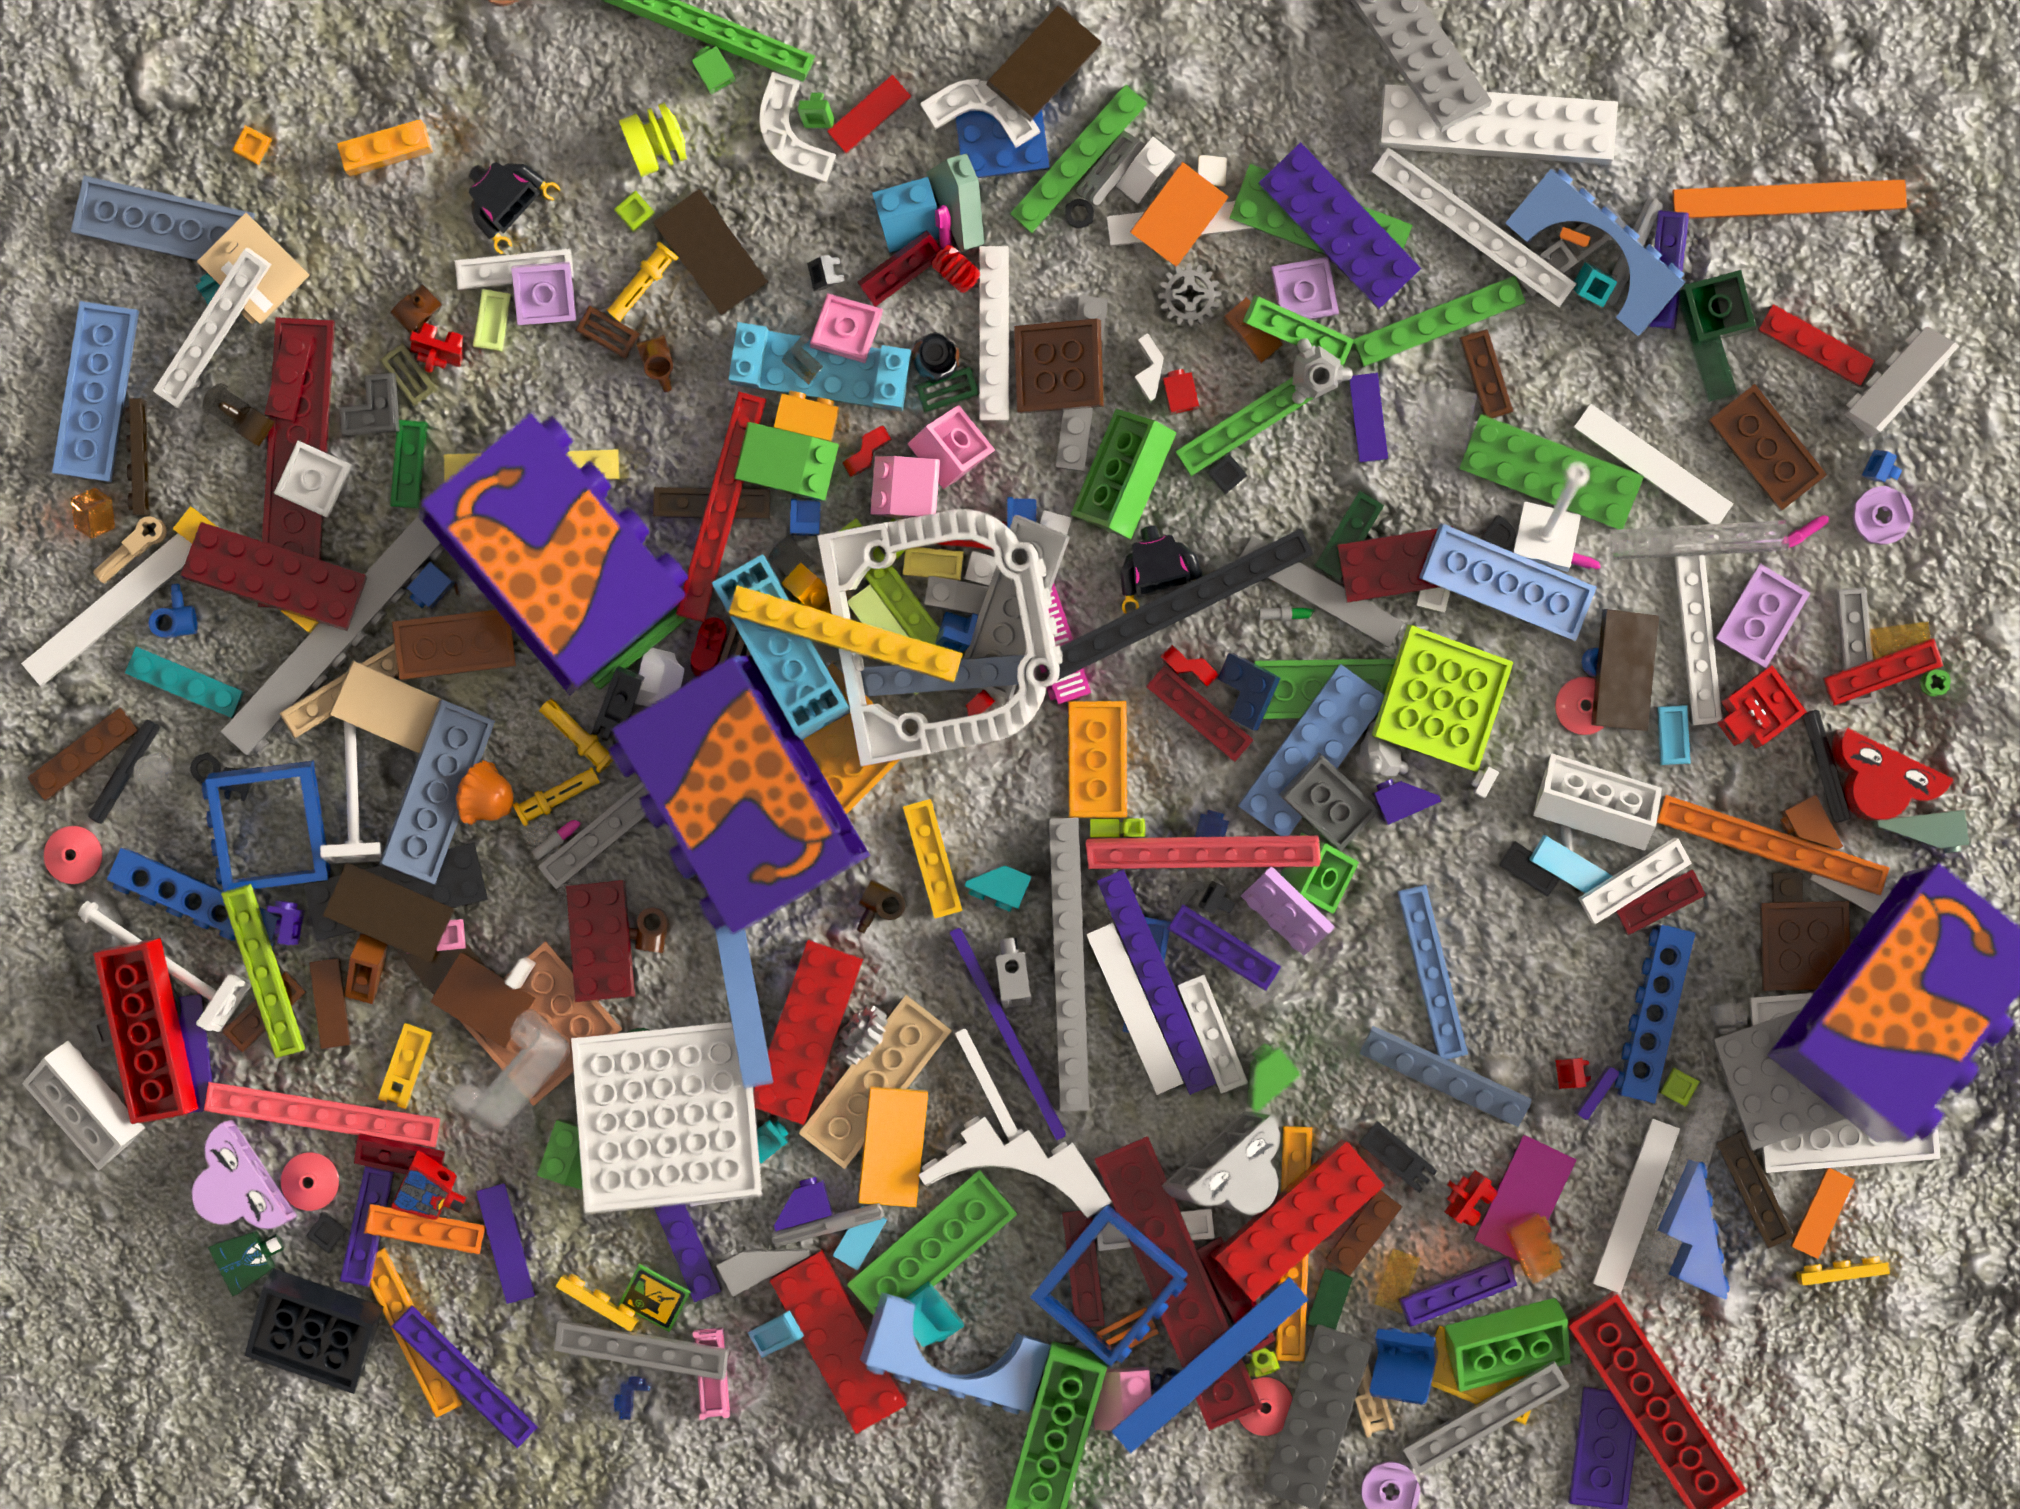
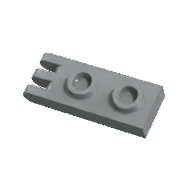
[1077,131,1145,205]

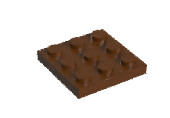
[1014,318,1104,414]
[1760,901,1850,991]

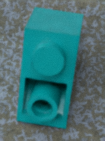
[965,865,1031,912]

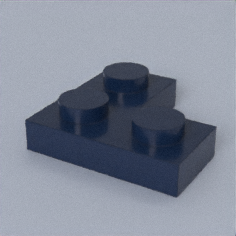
[1217,653,1281,730]

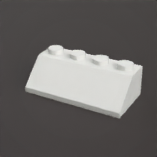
[1844,326,1959,438]
[1533,753,1662,851]
[22,1041,145,1171]

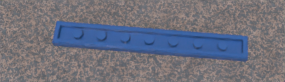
[1111,1277,1309,1454]

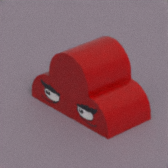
[1832,728,1953,821]

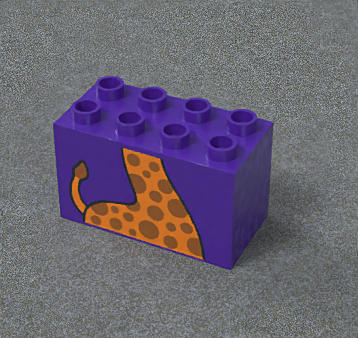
[418,412,688,696]
[609,655,871,935]
[1767,863,2020,1143]

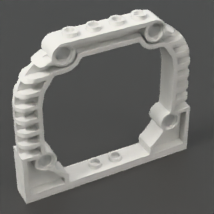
[818,509,1062,766]

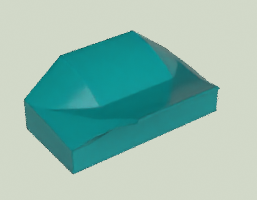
[905,1281,965,1347]

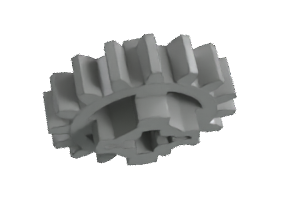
[1158,263,1221,328]
[835,1005,888,1066]

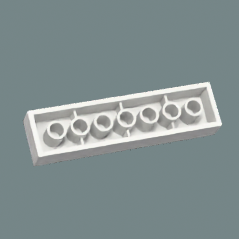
[1378,84,1618,165]

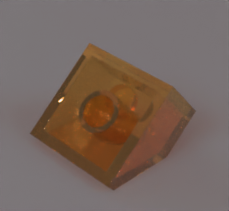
[1503,1212,1564,1284]

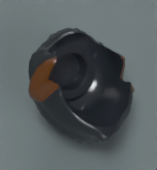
[911,332,960,384]

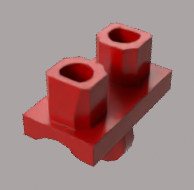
[410,322,463,374]
[1444,1170,1498,1227]

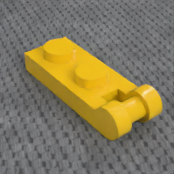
[378,1023,433,1109]

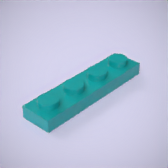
[125,647,244,718]

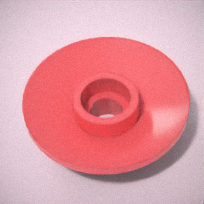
[1555,677,1604,735]
[44,826,102,884]
[281,1152,339,1211]
[1238,1377,1293,1436]

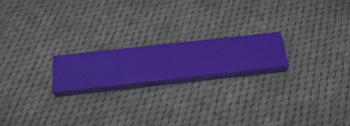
[391,1305,538,1449]

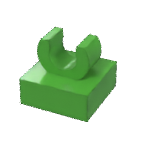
[798,92,834,128]

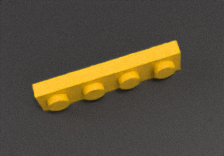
[903,799,963,919]

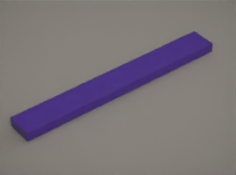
[949,928,1066,1141]

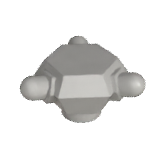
[1292,338,1353,404]
[1355,718,1409,776]

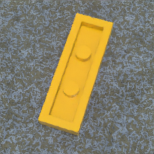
[1796,1256,1890,1286]
[555,1274,639,1332]

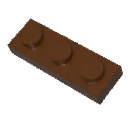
[1326,1190,1402,1276]

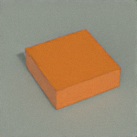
[1560,227,1592,248]

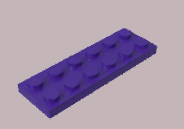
[1258,142,1421,310]

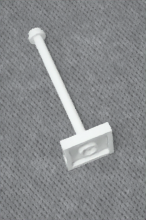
[1513,464,1588,572]
[320,721,385,864]
[78,901,251,1032]

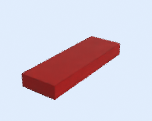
[827,74,912,154]

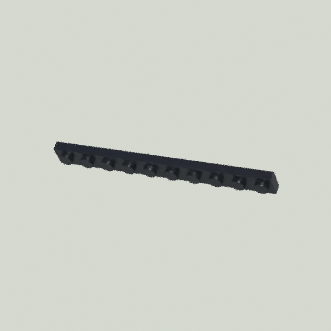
[1043,528,1314,681]

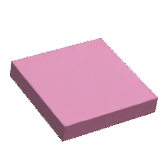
[810,293,883,363]

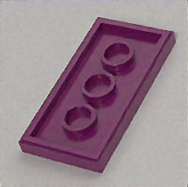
[1473,1134,1576,1265]

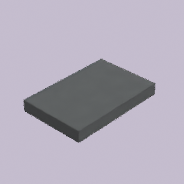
[1279,752,1380,852]

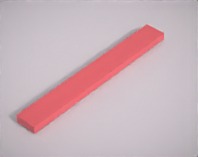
[1086,836,1321,869]
[204,1082,441,1148]

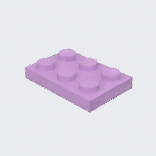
[1715,564,1810,669]
[1241,866,1335,956]

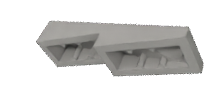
[1517,203,1626,297]

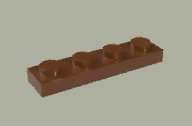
[27,707,139,801]

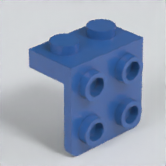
[1369,1328,1438,1405]

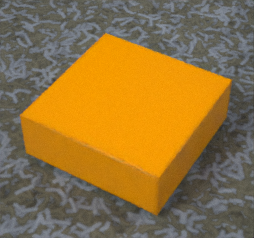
[232,125,272,165]

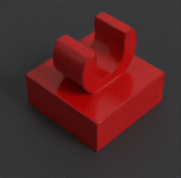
[1555,1058,1591,1089]

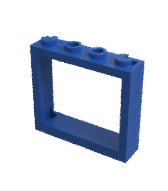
[202,760,331,892]
[1030,1205,1189,1366]

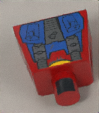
[391,1150,467,1220]

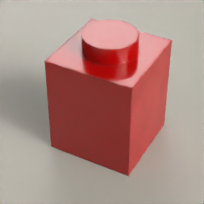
[1162,369,1199,415]

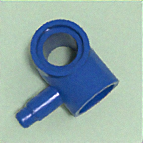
[148,584,198,639]

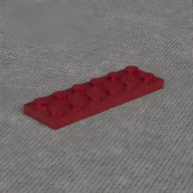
[180,522,367,631]

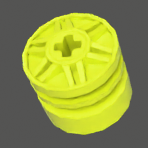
[619,102,687,177]

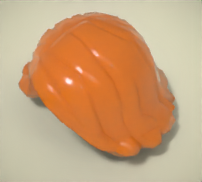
[456,760,514,825]

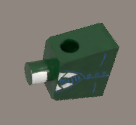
[208,1231,284,1297]

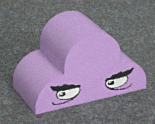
[192,1120,297,1229]

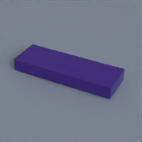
[1349,373,1388,463]

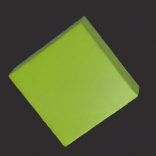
[614,190,655,232]
[1659,1067,1700,1107]

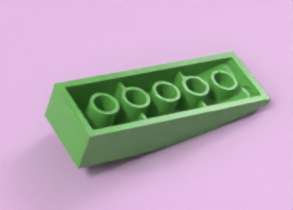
[1005,1341,1107,1509]

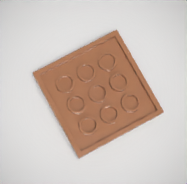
[459,941,622,1106]

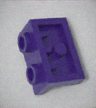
[266,901,305,945]

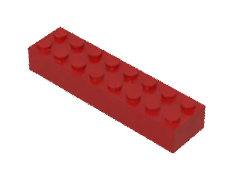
[1568,1291,1747,1509]

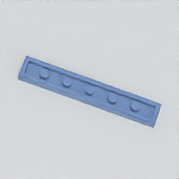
[1397,885,1468,1060]
[715,926,773,1089]

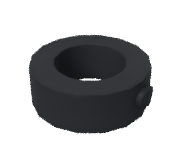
[1065,199,1094,229]
[190,753,221,784]

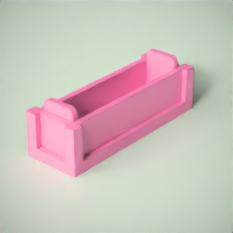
[693,1328,730,1420]

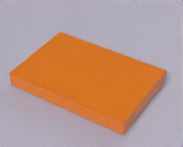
[1130,162,1229,266]

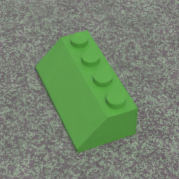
[1070,409,1177,539]
[1247,1043,1302,1113]
[1444,1298,1571,1392]

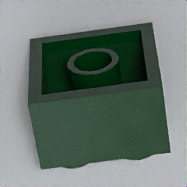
[1684,270,1756,342]

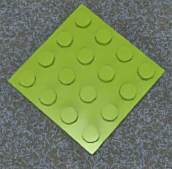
[1371,625,1513,772]

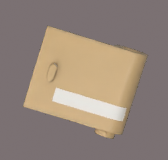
[197,213,310,325]

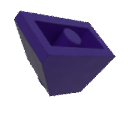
[1372,779,1442,825]
[774,1176,833,1231]

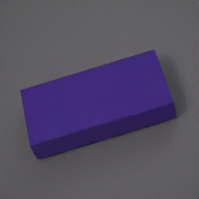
[1575,1065,1619,1120]

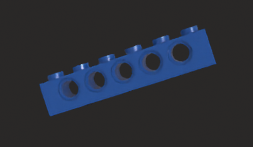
[107,848,282,948]
[1614,924,1696,1103]

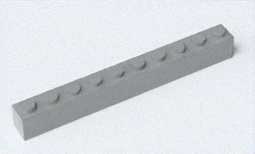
[221,516,445,756]
[1049,818,1089,1112]

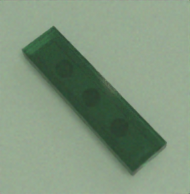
[1679,288,1737,403]

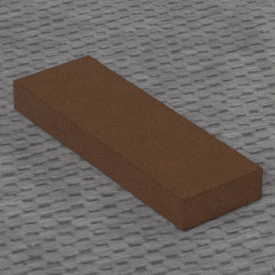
[1459,329,1514,418]
[309,958,351,1049]
[222,971,306,1053]

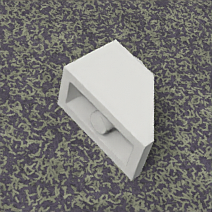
[1116,137,1176,204]

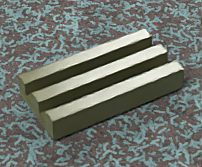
[379,343,438,407]

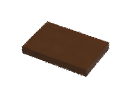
[430,952,536,1048]

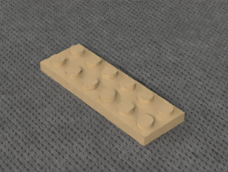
[799,995,952,1169]

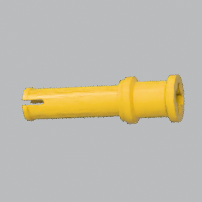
[606,241,678,322]
[539,698,613,774]
[513,767,600,827]

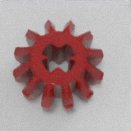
[931,245,981,293]

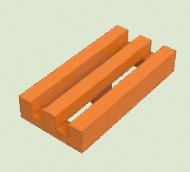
[1095,1306,1159,1349]

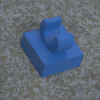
[1862,449,1902,482]

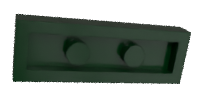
[1315,491,1384,581]

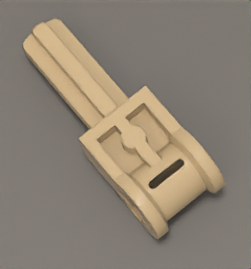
[93,516,167,584]
[1355,1364,1395,1438]

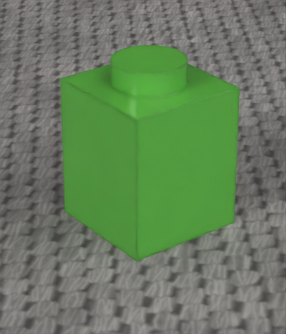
[692,46,736,95]

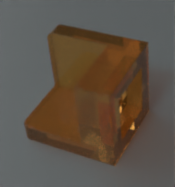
[71,488,115,539]

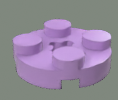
[1853,486,1913,545]
[1361,1461,1420,1509]

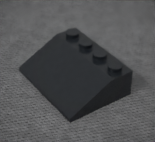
[244,1268,384,1394]

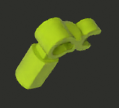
[1090,818,1145,838]
[1245,1348,1280,1378]

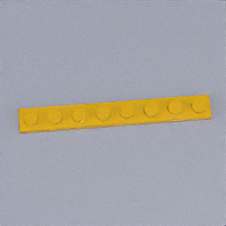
[728,586,962,683]

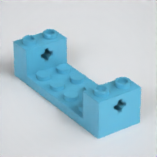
[728,322,911,412]
[712,554,850,740]

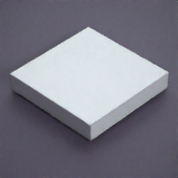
[274,441,352,518]

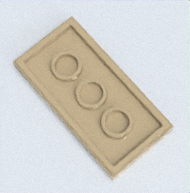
[329,661,442,753]

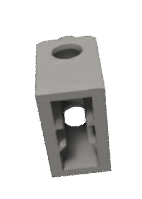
[996,938,1032,1009]

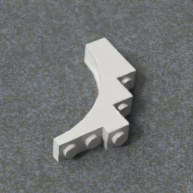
[918,1116,1113,1219]

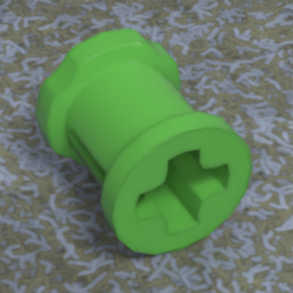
[1919,669,1951,696]

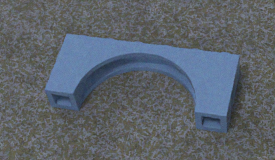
[1505,169,1686,336]
[860,1292,1051,1414]

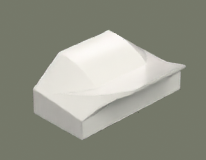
[635,648,685,707]

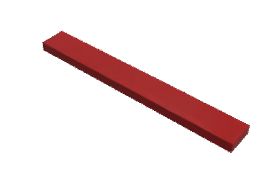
[676,391,767,623]

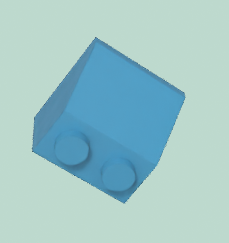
[872,177,940,253]

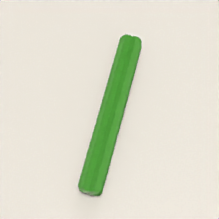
[590,606,687,690]

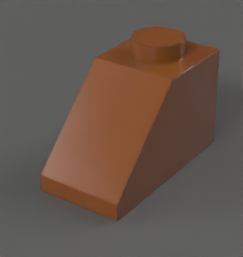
[1223,297,1283,364]
[1780,795,1843,850]
[345,933,388,1004]

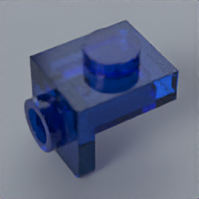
[614,1376,652,1420]

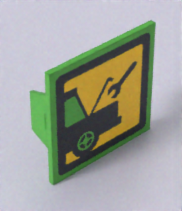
[618,1264,690,1332]

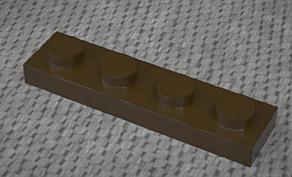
[125,398,150,517]
[653,487,771,520]
[1715,1130,1795,1249]

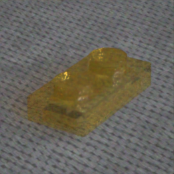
[1870,621,1931,658]
[1373,1248,1421,1314]

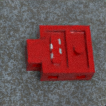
[1717,665,1807,749]

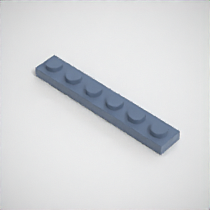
[861,654,1027,696]
[1359,1026,1532,1127]

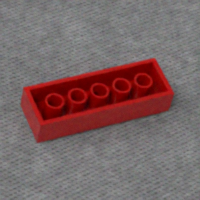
[93,938,198,1124]
[753,939,864,1125]
[1211,1139,1385,1302]
[769,1249,908,1434]

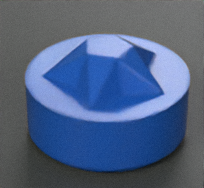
[1582,647,1599,677]

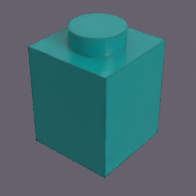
[1573,262,1617,307]

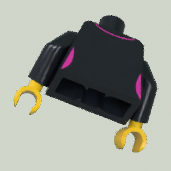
[468,162,560,254]
[1120,525,1203,614]

